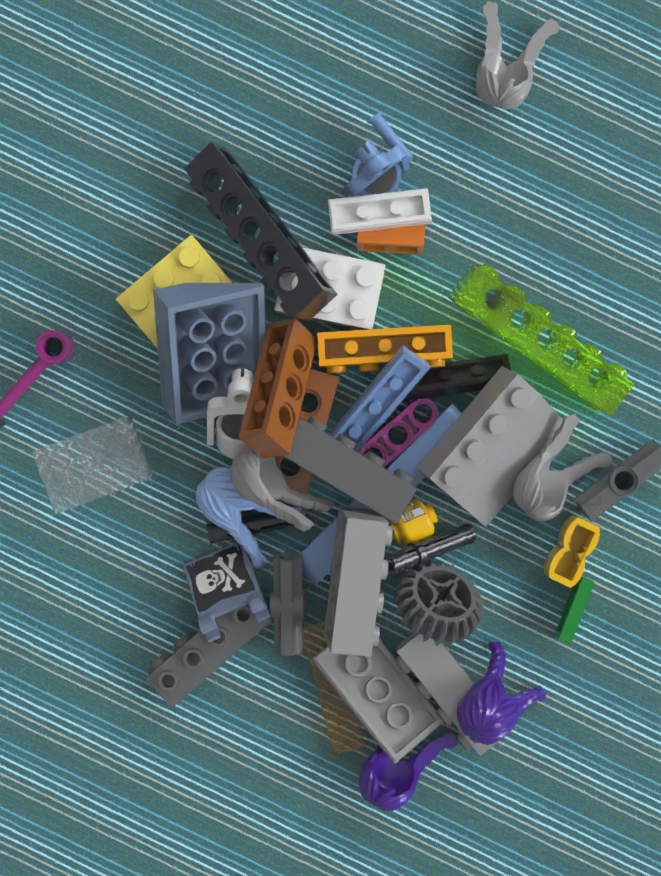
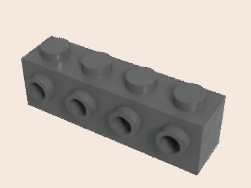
[283,415,417,523]
[146,604,273,708]

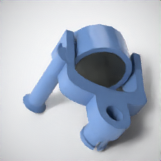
[343,111,413,197]

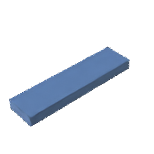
[329,345,430,451]

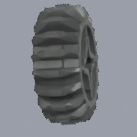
[394,560,484,646]

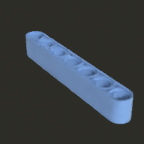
[299,404,462,586]

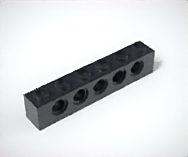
[184,141,338,321]

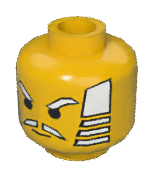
[387,499,438,546]

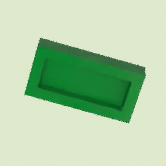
[554,576,595,644]

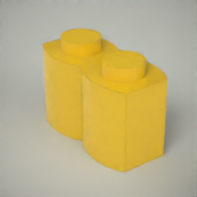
[544,515,600,588]

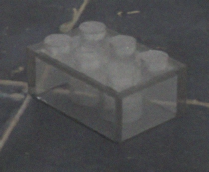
[32,417,154,514]

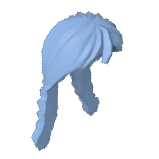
[196,467,307,570]

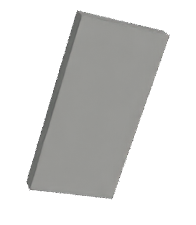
[311,639,444,763]

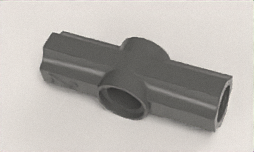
[573,439,661,522]
[270,552,307,656]

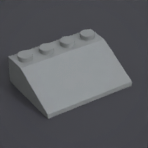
[416,366,563,527]

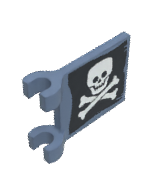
[183,542,270,643]

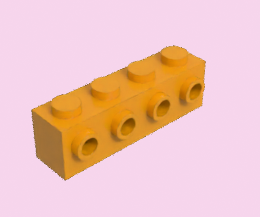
[317,325,453,374]

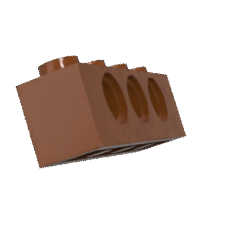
[238,318,317,459]
[275,369,340,494]

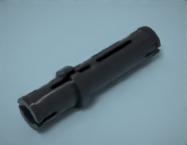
[206,506,294,544]
[384,523,476,575]

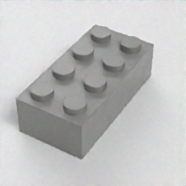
[323,506,392,657]

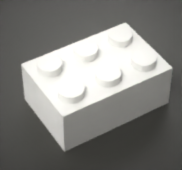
[275,248,386,330]

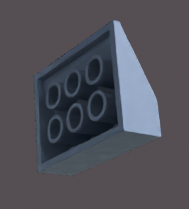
[153,283,266,425]

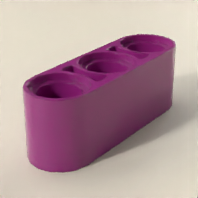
[359,399,438,467]

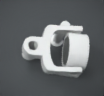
[207,369,254,459]

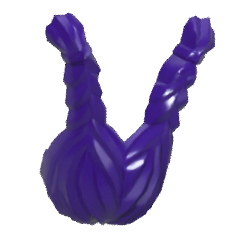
[457,642,546,745]
[359,732,458,811]

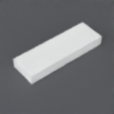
[328,188,432,235]

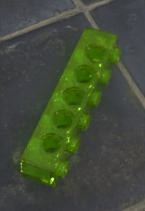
[448,264,634,416]

